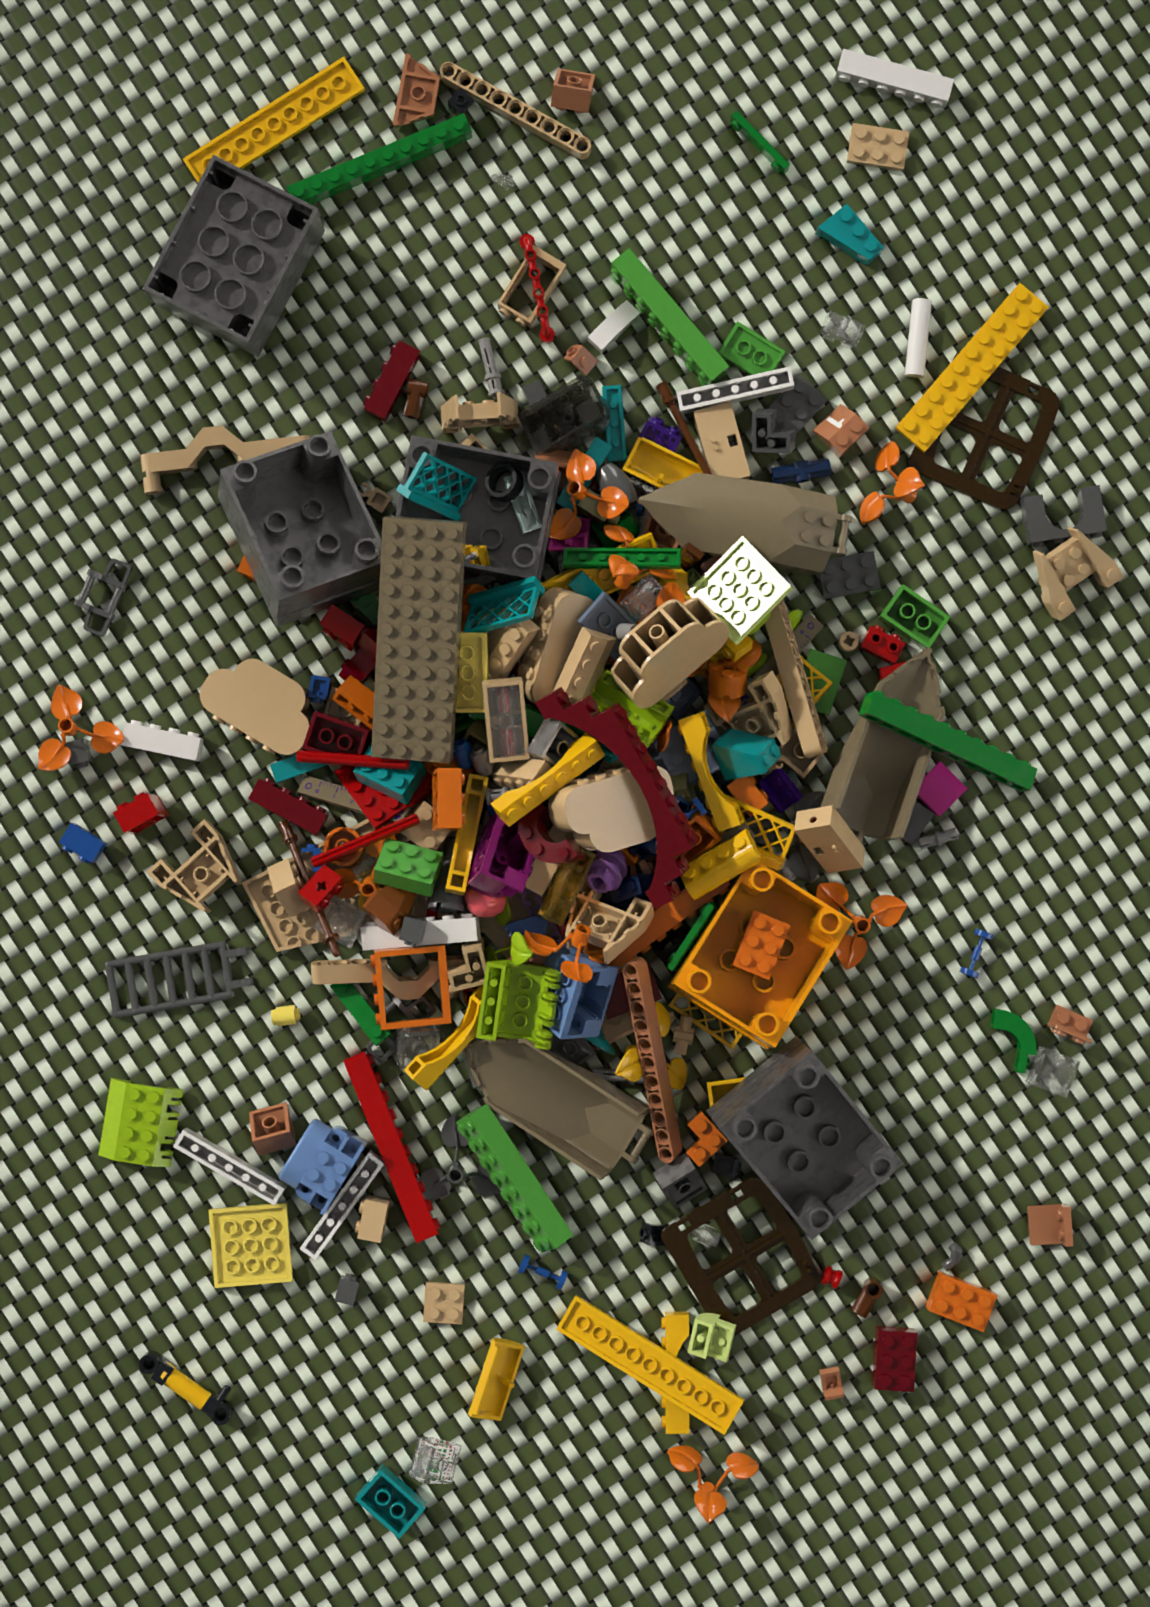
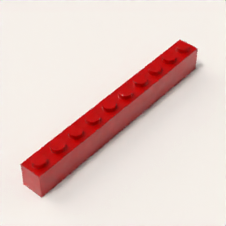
[343,1051,441,1243]

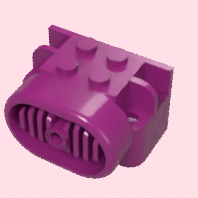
[467,812,536,898]

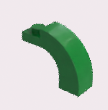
[990,1008,1036,1073]

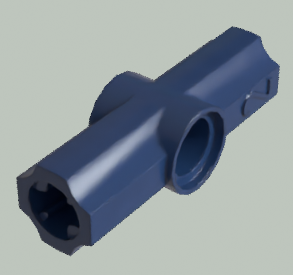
[771,459,831,484]

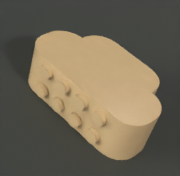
[517,587,606,704]
[611,597,729,709]
[200,659,311,757]
[548,764,674,853]

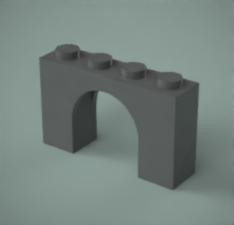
[1020,485,1107,548]

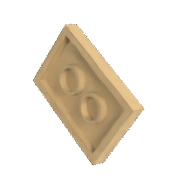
[846,123,910,171]

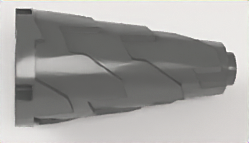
[428,837,467,914]

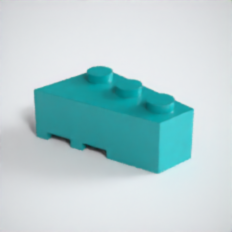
[815,204,884,266]

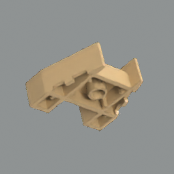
[441,392,520,433]
[1033,527,1124,621]
[703,671,794,746]
[147,819,242,913]
[565,877,654,965]

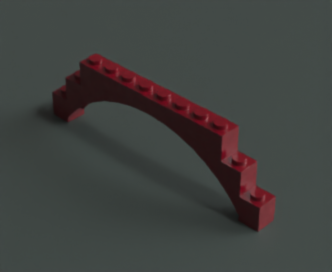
[535,687,699,909]

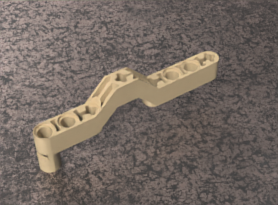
[140,425,311,495]
[311,936,484,1000]

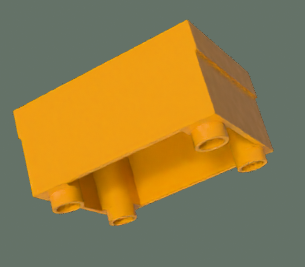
[667,862,853,1050]

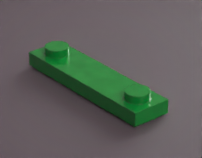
[730,110,790,175]
[667,902,719,971]
[330,983,392,1046]

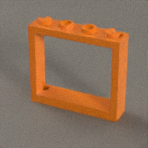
[370,944,452,1030]

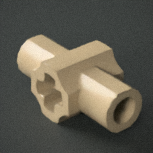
[672,1014,695,1055]

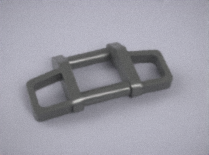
[74,559,133,637]
[366,995,436,1063]

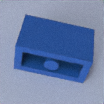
[59,823,108,864]

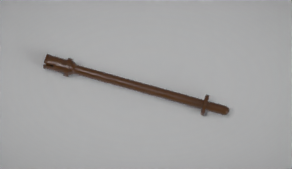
[656,381,712,475]
[278,820,340,957]

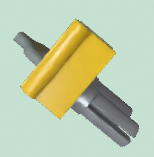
[465,544,490,566]

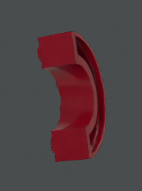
[338,625,378,684]
[518,799,586,865]

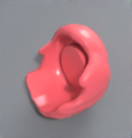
[464,885,506,917]

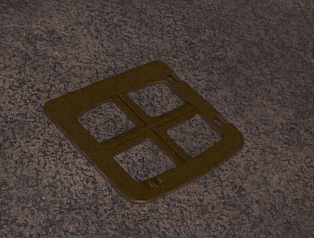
[907,352,1059,510]
[661,1178,819,1336]

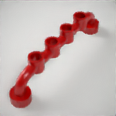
[519,234,555,344]

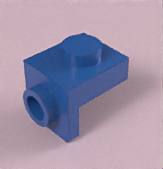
[306,675,331,704]
[302,844,327,872]

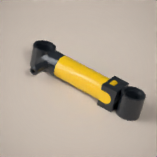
[139,1351,233,1425]

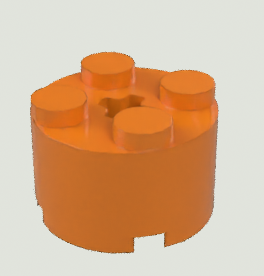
[708,657,748,699]
[324,827,365,866]

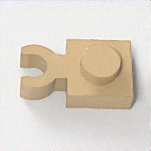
[359,482,393,515]

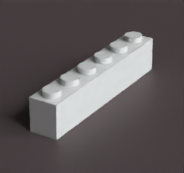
[835,48,954,108]
[676,366,794,415]
[360,913,481,951]
[173,1127,287,1206]
[300,1150,384,1260]

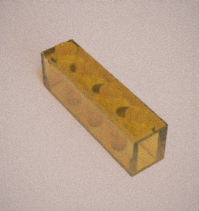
[538,845,596,926]

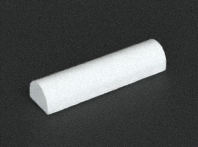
[904,298,932,378]

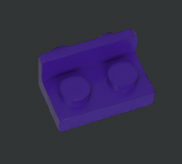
[639,416,683,452]
[757,768,804,814]

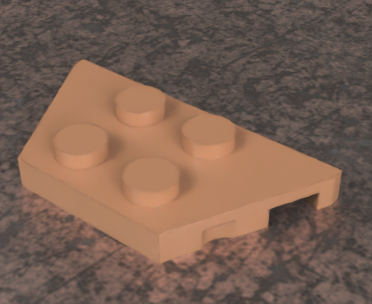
[393,53,441,128]

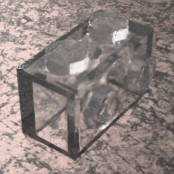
[820,310,866,349]
[620,575,663,621]

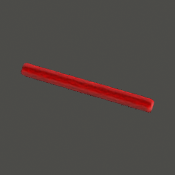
[296,750,410,770]
[311,814,420,867]

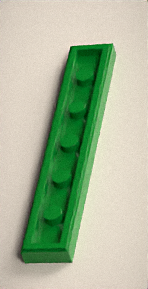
[563,548,682,569]

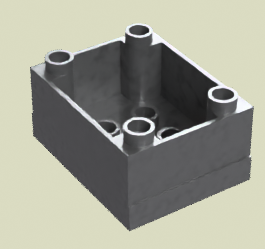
[142,155,325,357]
[218,431,382,627]
[396,435,561,584]
[706,1036,904,1240]

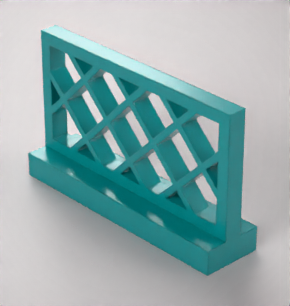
[396,452,477,521]
[463,576,545,632]

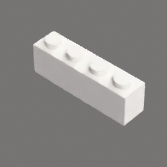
[120,720,204,762]

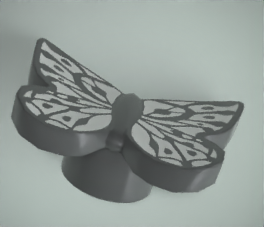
[628,473,659,497]

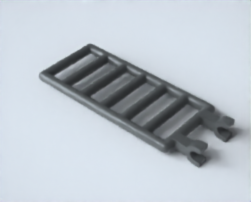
[105,941,254,1018]

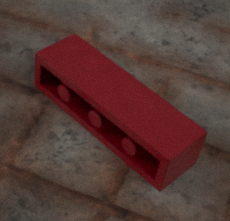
[363,340,421,422]
[248,777,329,836]

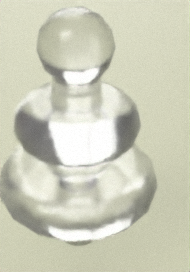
[491,174,515,191]

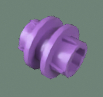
[585,850,628,893]

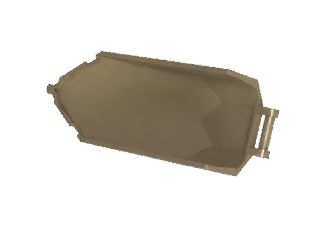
[638,473,852,576]
[821,648,945,844]
[464,1038,654,1180]

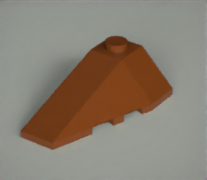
[362,886,417,936]

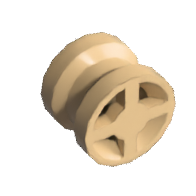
[838,631,859,652]

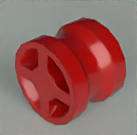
[821,1265,843,1289]

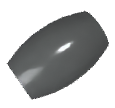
[595,463,638,513]

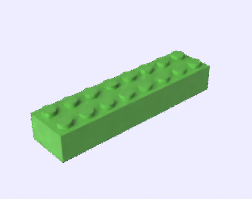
[610,248,729,386]
[456,1104,573,1253]

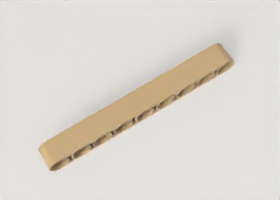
[440,62,591,160]
[765,599,827,758]

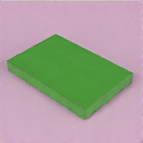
[718,321,786,375]
[804,648,847,716]

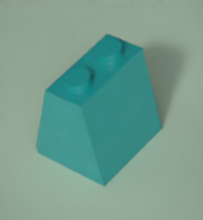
[712,728,781,780]

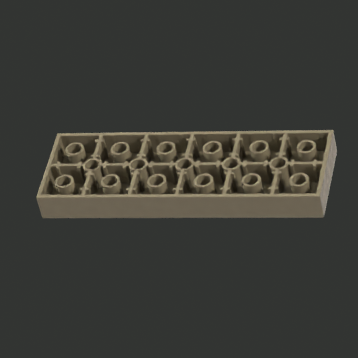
[371,516,467,763]

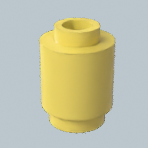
[271,1005,301,1026]

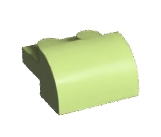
[687,1313,736,1362]

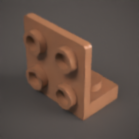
[1047,1005,1093,1045]
[1027,1204,1073,1247]

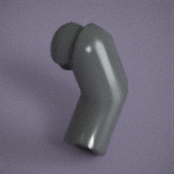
[941,1243,963,1272]

